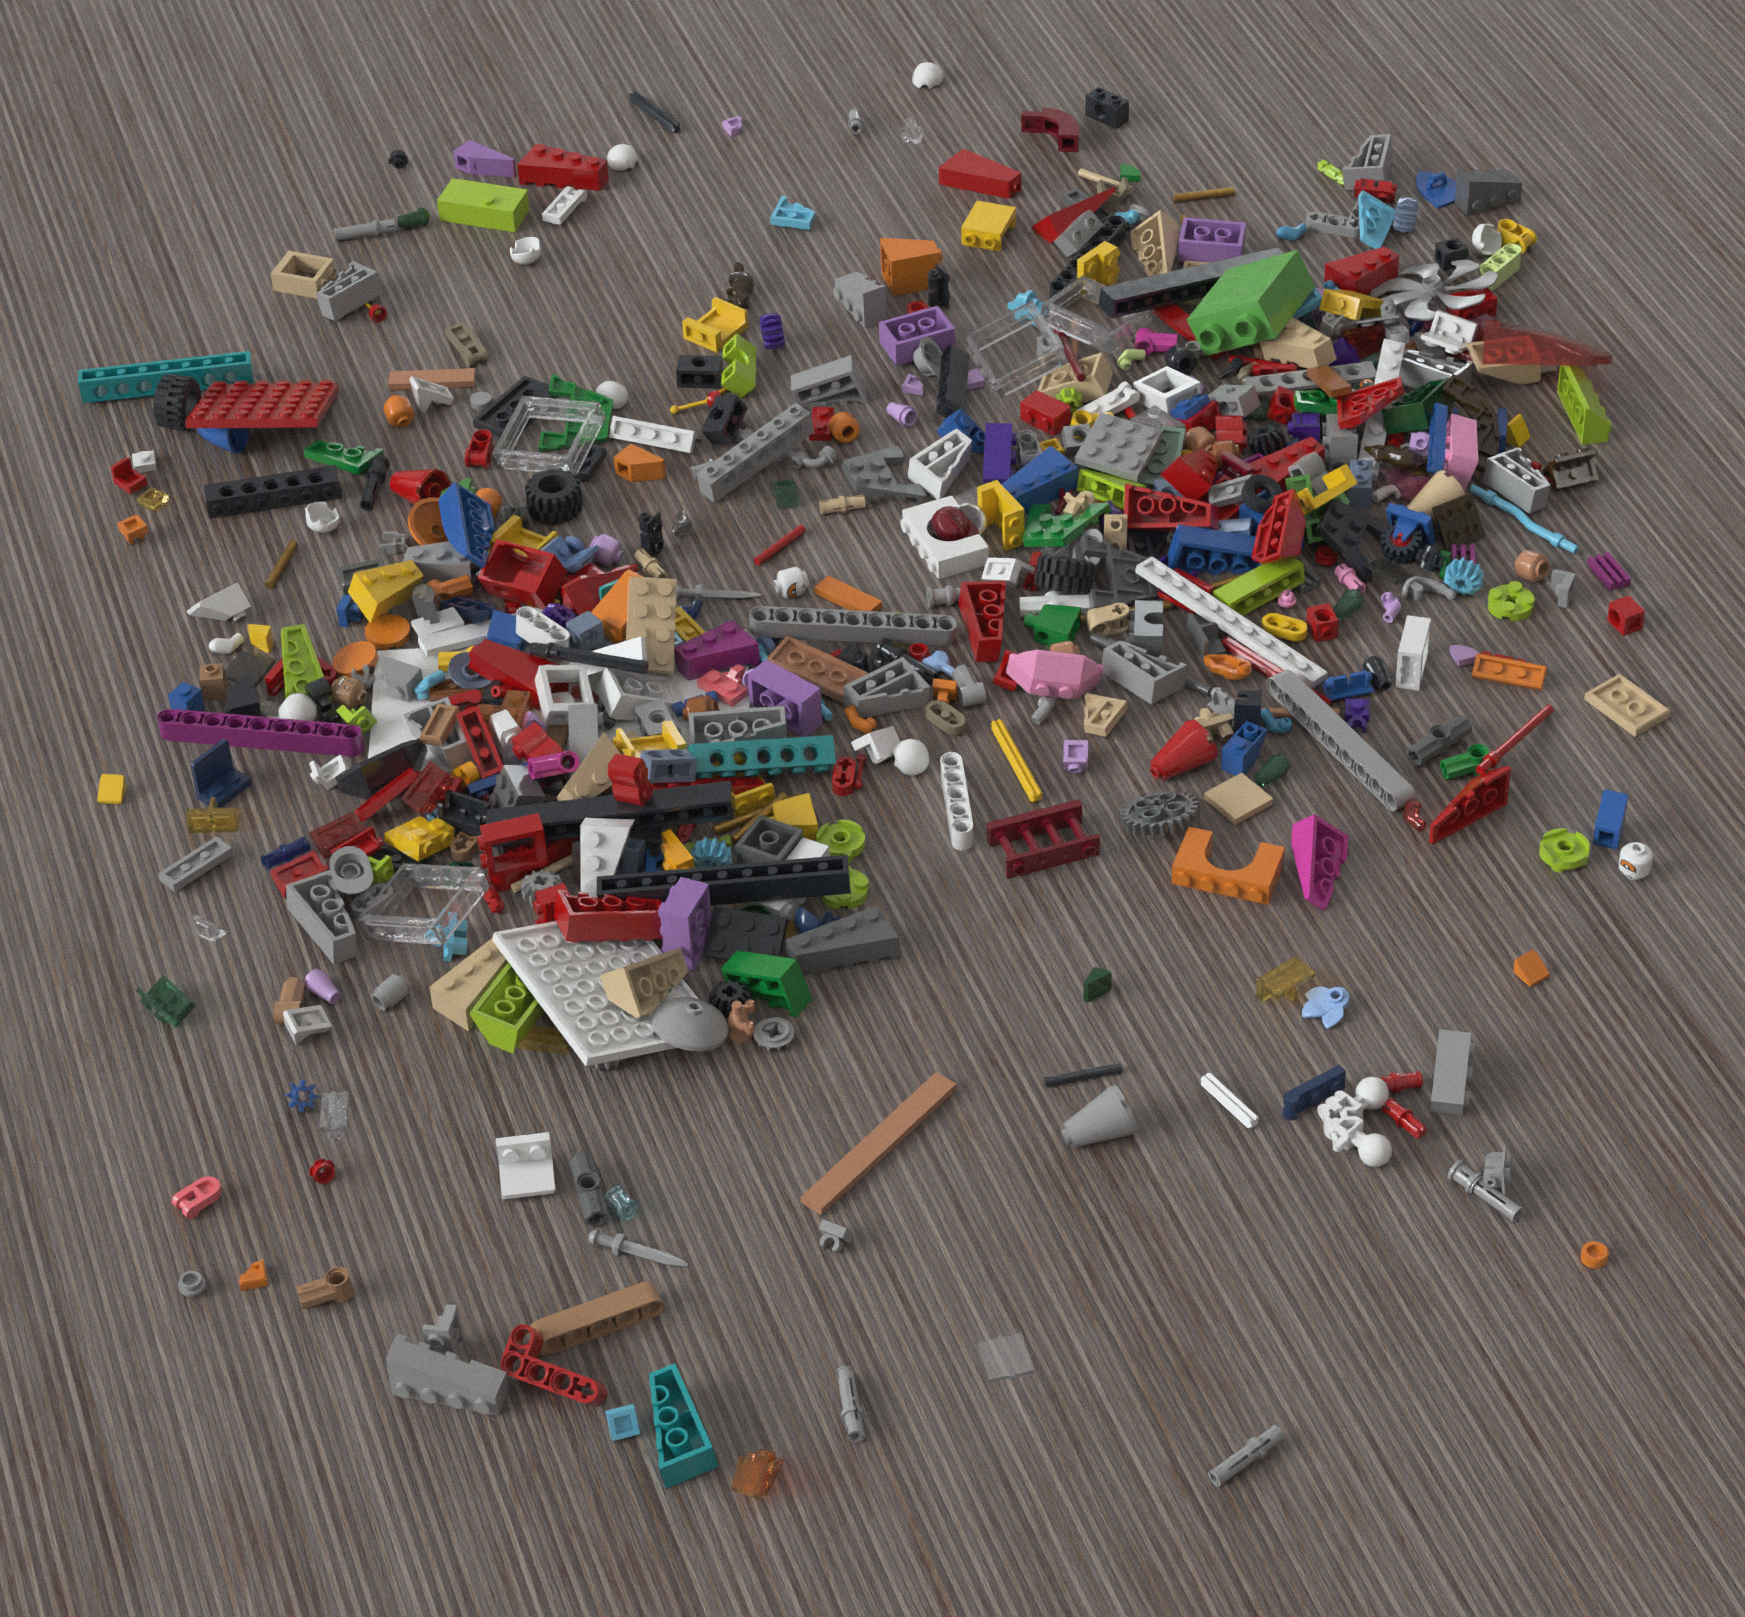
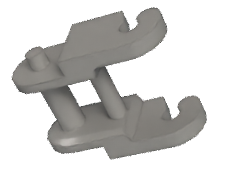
[379,532,410,554]

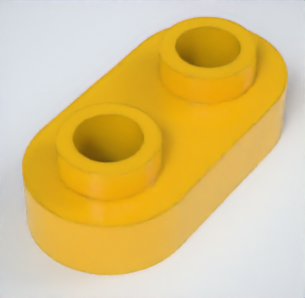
[1262,613,1307,642]

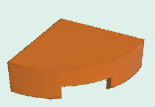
[239,1260,268,1291]

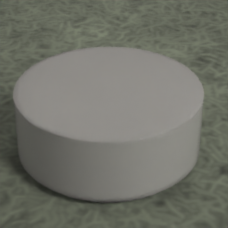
[470,392,492,411]

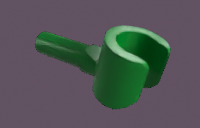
[1440,549,1451,579]

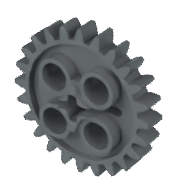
[1120,789,1201,837]

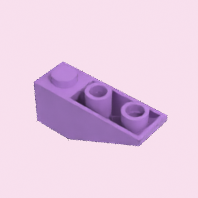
[454,140,516,177]

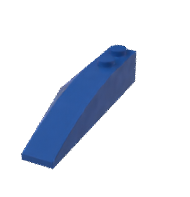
[438,482,494,568]

